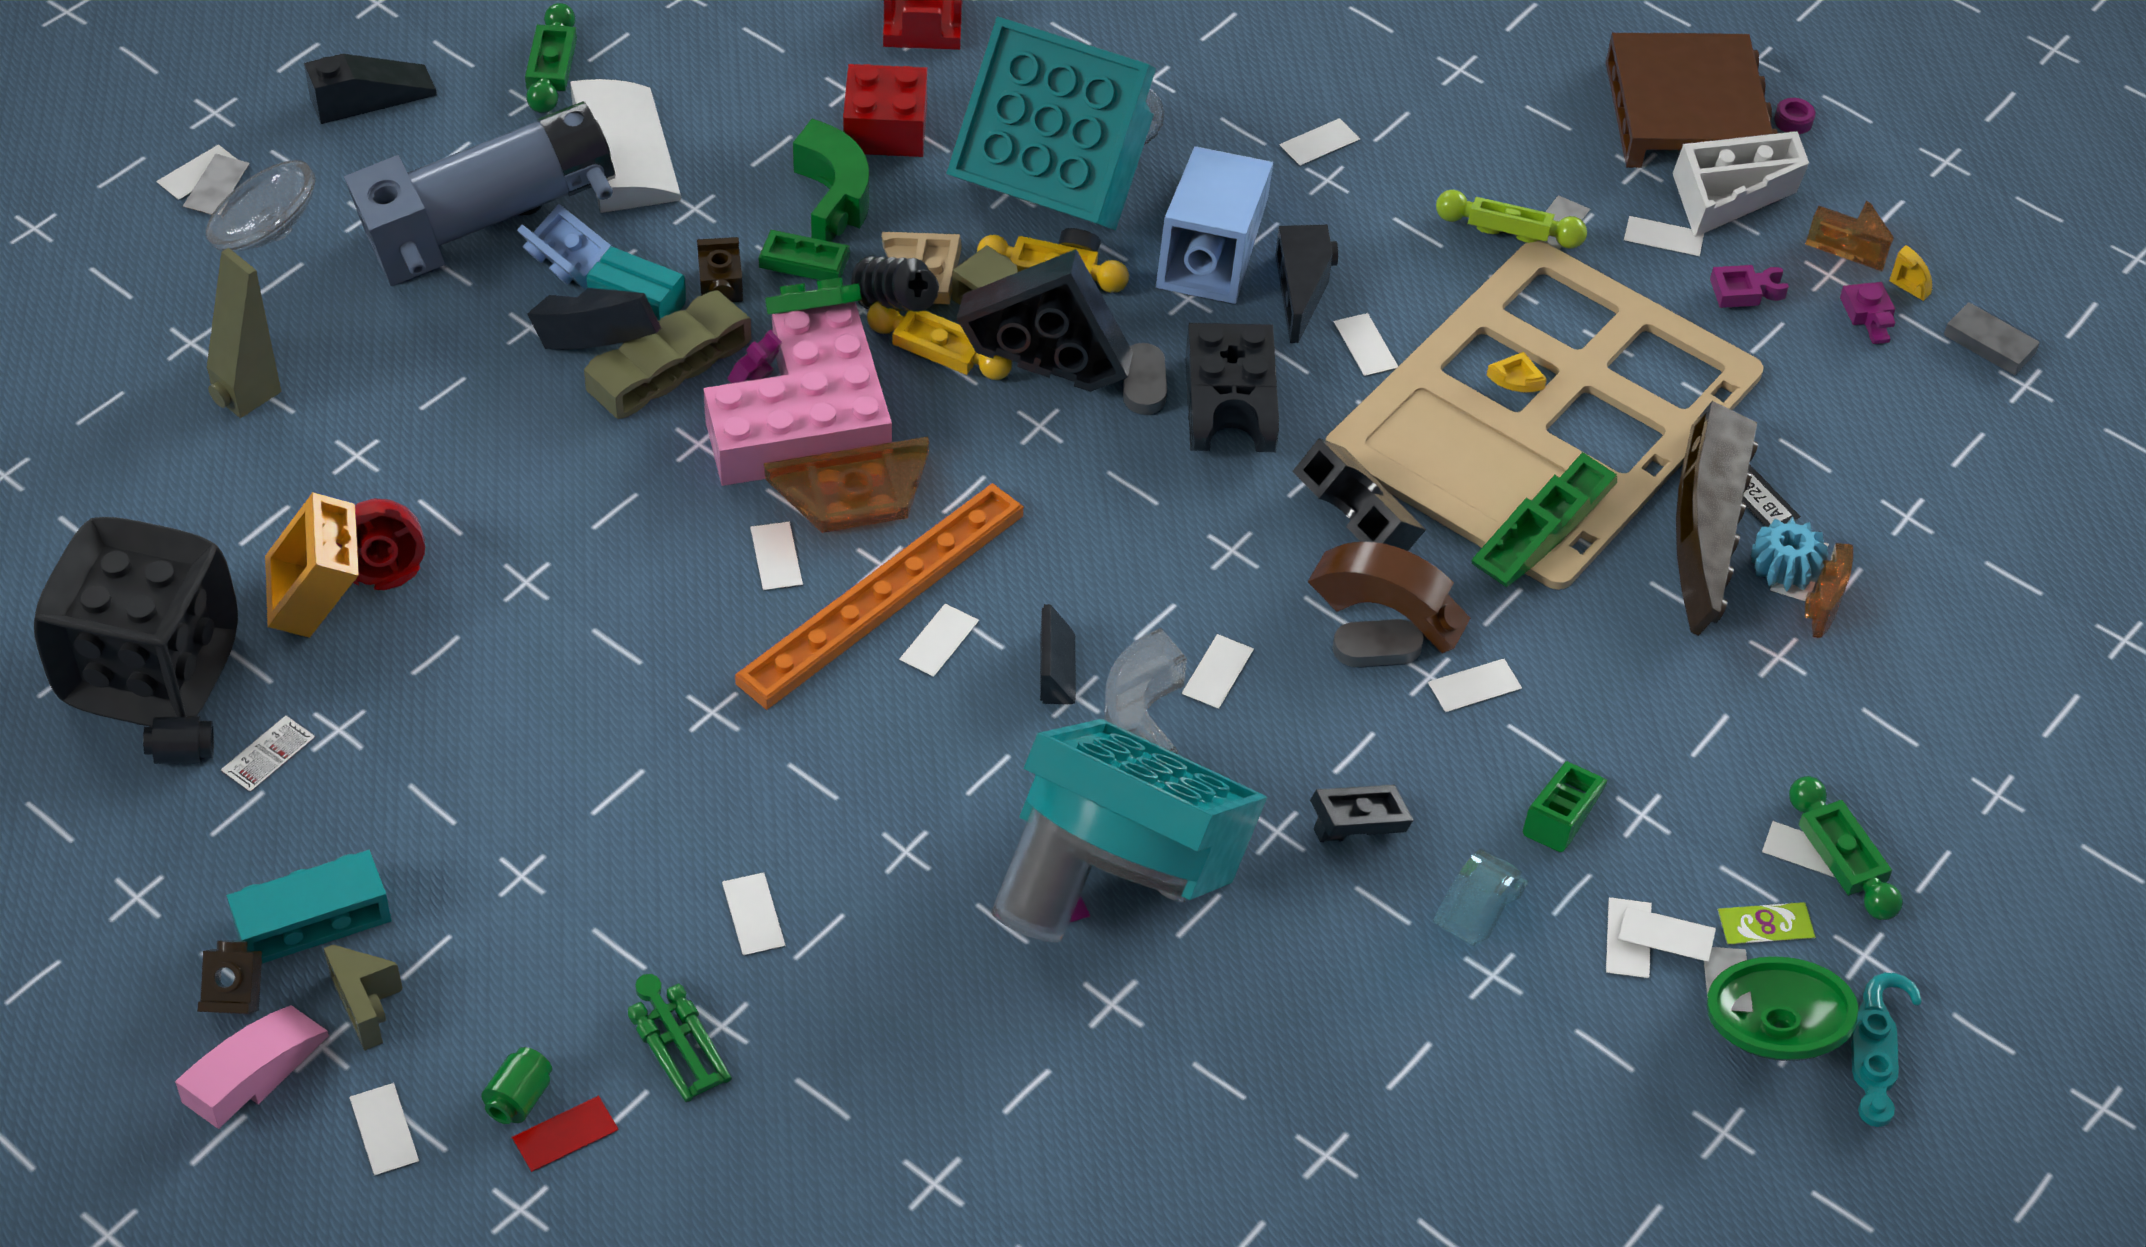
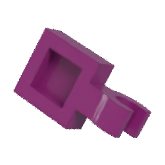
[1840,282,1895,344]

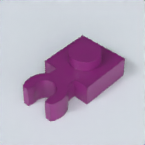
[1710,265,1789,308]
[727,330,782,384]

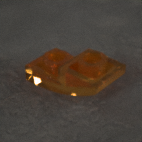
[1805,543,1853,638]

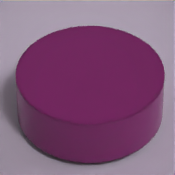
[1774,98,1816,134]

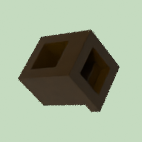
[697,237,743,302]
[197,940,262,1014]

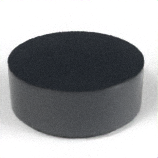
[1058,228,1101,252]

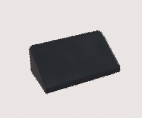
[1040,604,1076,704]

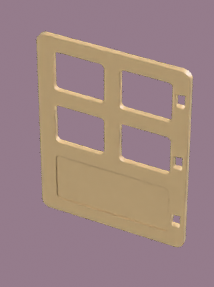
[1326,240,1763,590]

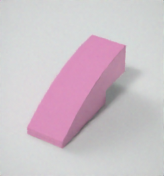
[175,1005,329,1129]

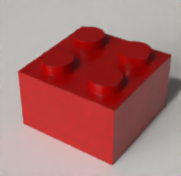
[843,64,928,157]

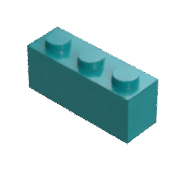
[226,849,392,964]

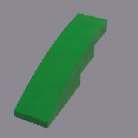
[1471,452,1617,588]

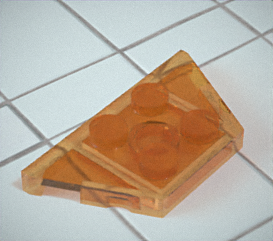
[764,437,929,533]

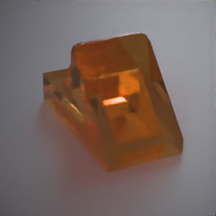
[1805,201,1894,271]

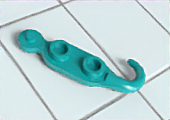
[1851,973,1922,1127]

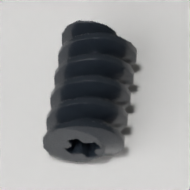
[851,256,939,312]

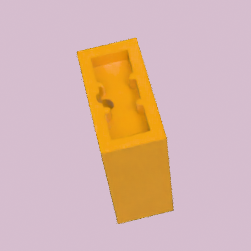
[265,492,359,638]

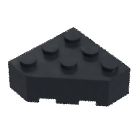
[957,249,1133,392]

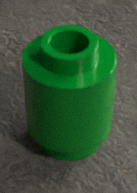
[481,1047,552,1124]

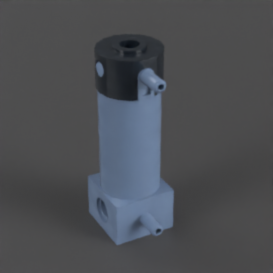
[344,101,616,286]

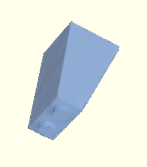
[1156,146,1273,304]

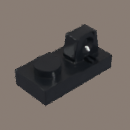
[1310,784,1414,843]

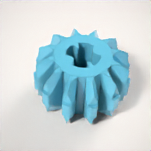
[1751,517,1828,592]

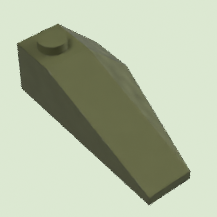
[207,248,282,418]

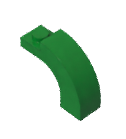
[793,118,869,242]

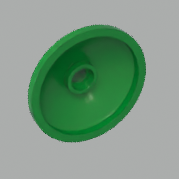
[1707,956,1858,1061]

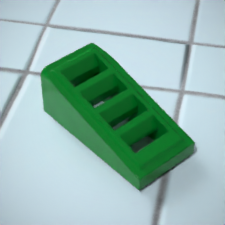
[1522,761,1608,852]

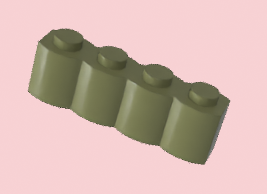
[584,291,752,419]

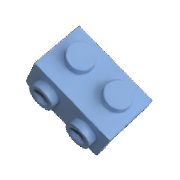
[517,204,611,290]

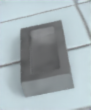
[1944,302,2040,376]

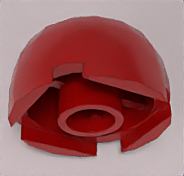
[336,498,426,590]

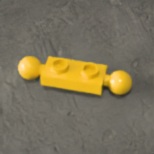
[977,235,1129,293]
[867,302,1012,380]

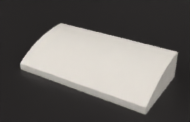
[570,79,681,213]

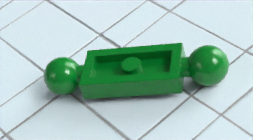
[525,3,577,113]
[1789,776,1903,920]

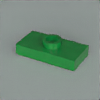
[758,230,850,280]

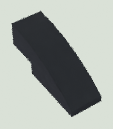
[527,288,662,350]

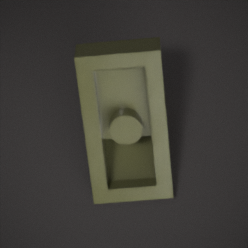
[324,945,403,1051]

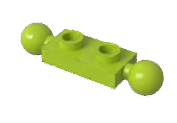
[1436,189,1587,249]

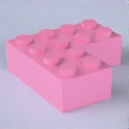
[703,302,892,486]

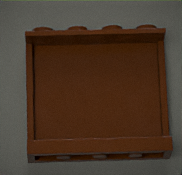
[1606,32,1778,168]

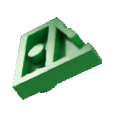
[765,277,861,314]

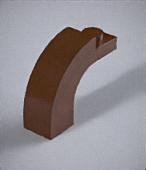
[1308,542,1471,653]

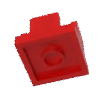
[883,0,963,50]

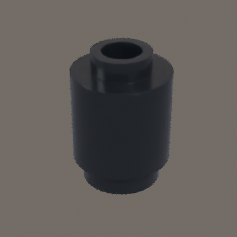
[143,716,214,764]

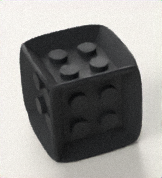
[34,517,238,726]

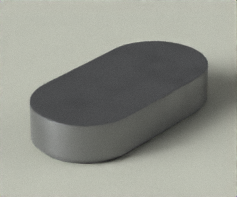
[1123,343,1167,415]
[1333,619,1423,667]

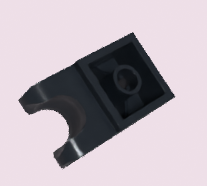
[1185,323,1279,453]

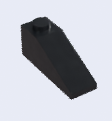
[304,54,437,124]
[1275,224,1338,343]

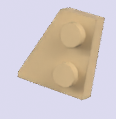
[882,232,962,304]

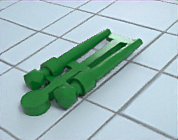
[628,974,732,1102]

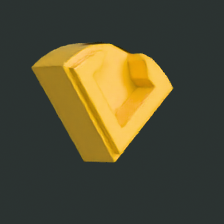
[1889,245,1932,301]
[1487,352,1547,392]

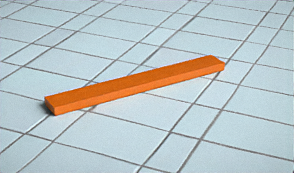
[735,483,1024,710]

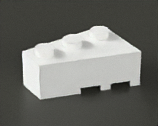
[1672,131,1809,237]

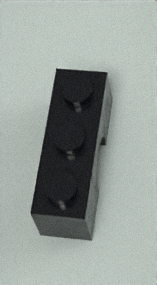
[1292,438,1426,551]

